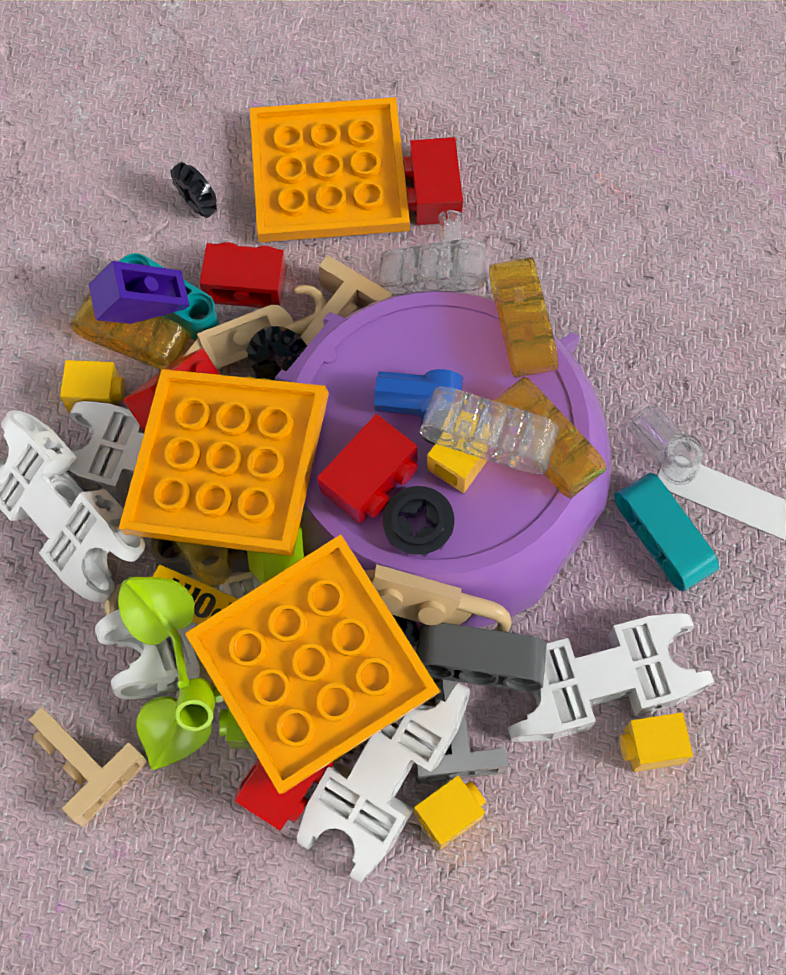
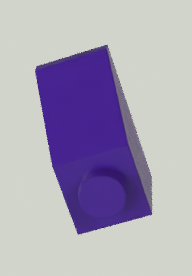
[88,261,190,324]

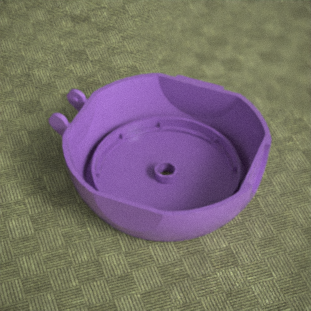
[275,290,611,631]

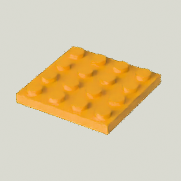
[250,97,410,242]
[118,369,329,556]
[185,534,441,794]

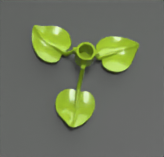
[118,577,224,770]

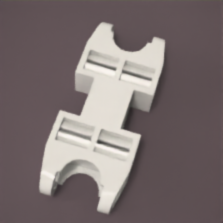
[56,401,144,500]
[0,410,145,602]
[95,572,263,699]
[507,613,715,742]
[297,683,470,884]

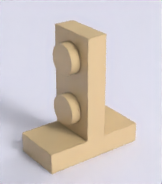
[300,255,392,346]
[28,707,148,827]

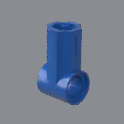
[374,369,463,425]

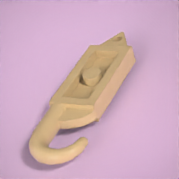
[184,285,327,369]
[364,564,512,632]

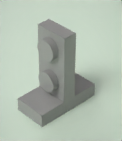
[416,679,509,784]

